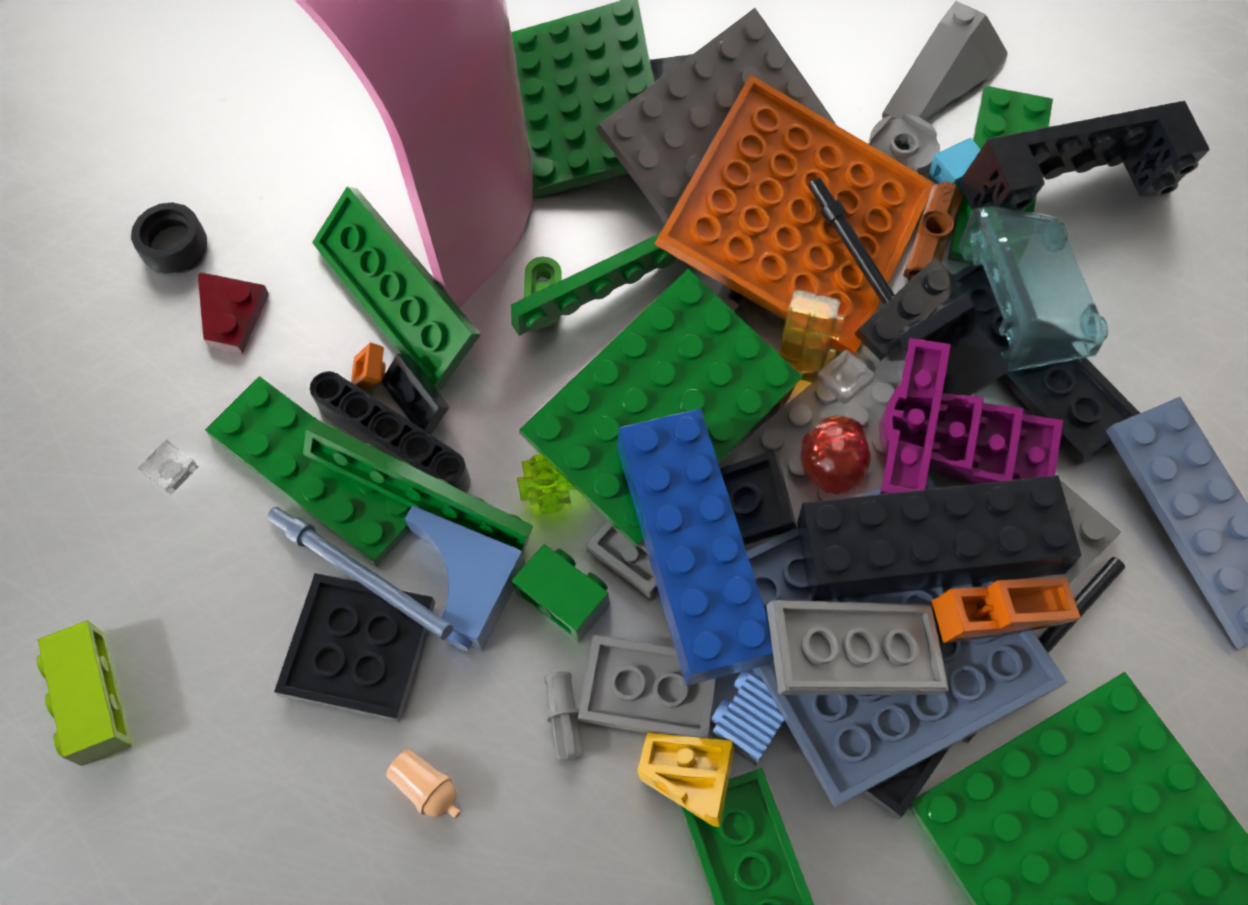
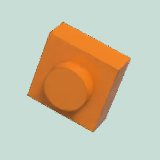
[351,342,386,392]

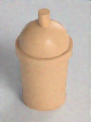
[386,749,461,819]

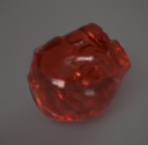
[800,415,871,495]

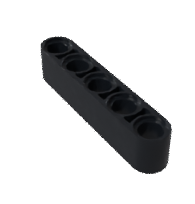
[309,371,471,493]

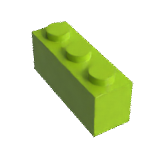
[36,620,132,766]

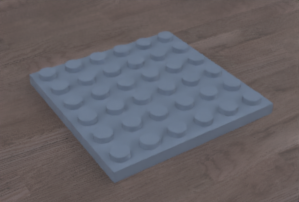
[746,476,1067,808]

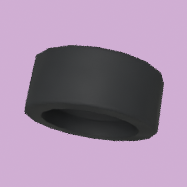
[131,202,207,273]

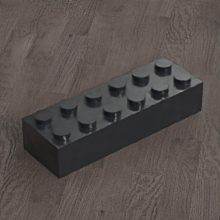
[797,475,1082,601]

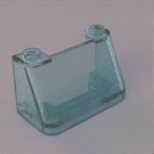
[959,206,1108,372]

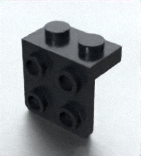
[897,293,1009,396]

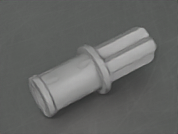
[544,672,583,761]

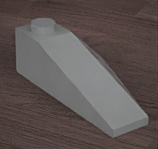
[882,1,1008,121]

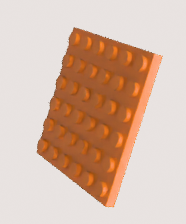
[654,74,935,354]

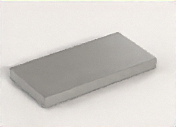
[766,600,949,695]

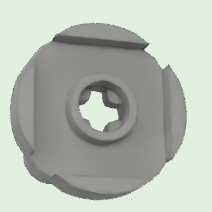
[868,115,940,175]

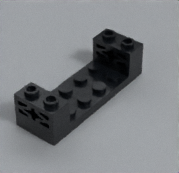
[959,100,1210,231]

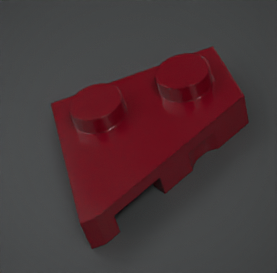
[198,272,269,354]

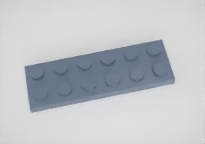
[1106,397,1248,649]

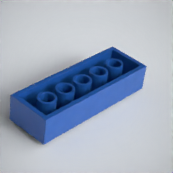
[617,408,774,686]

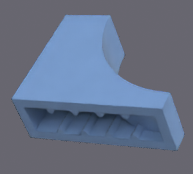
[405,505,526,652]

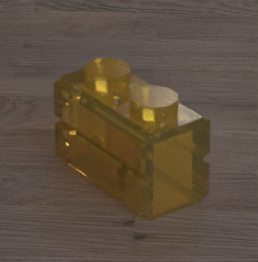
[779,290,845,383]

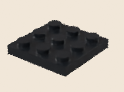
[274,573,435,722]

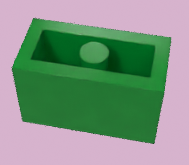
[512,544,610,643]

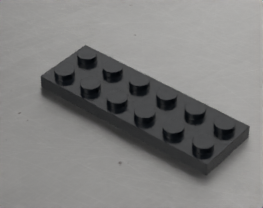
[946,255,1140,464]

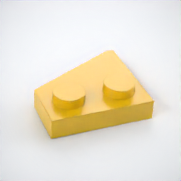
[637,733,735,827]

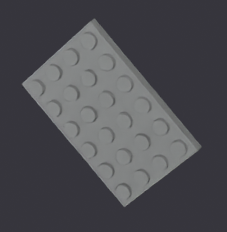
[596,7,836,223]

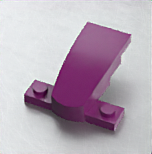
[879,338,1063,494]

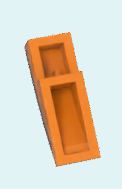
[931,577,1081,643]

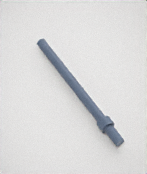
[267,507,453,640]

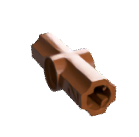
[903,181,963,281]

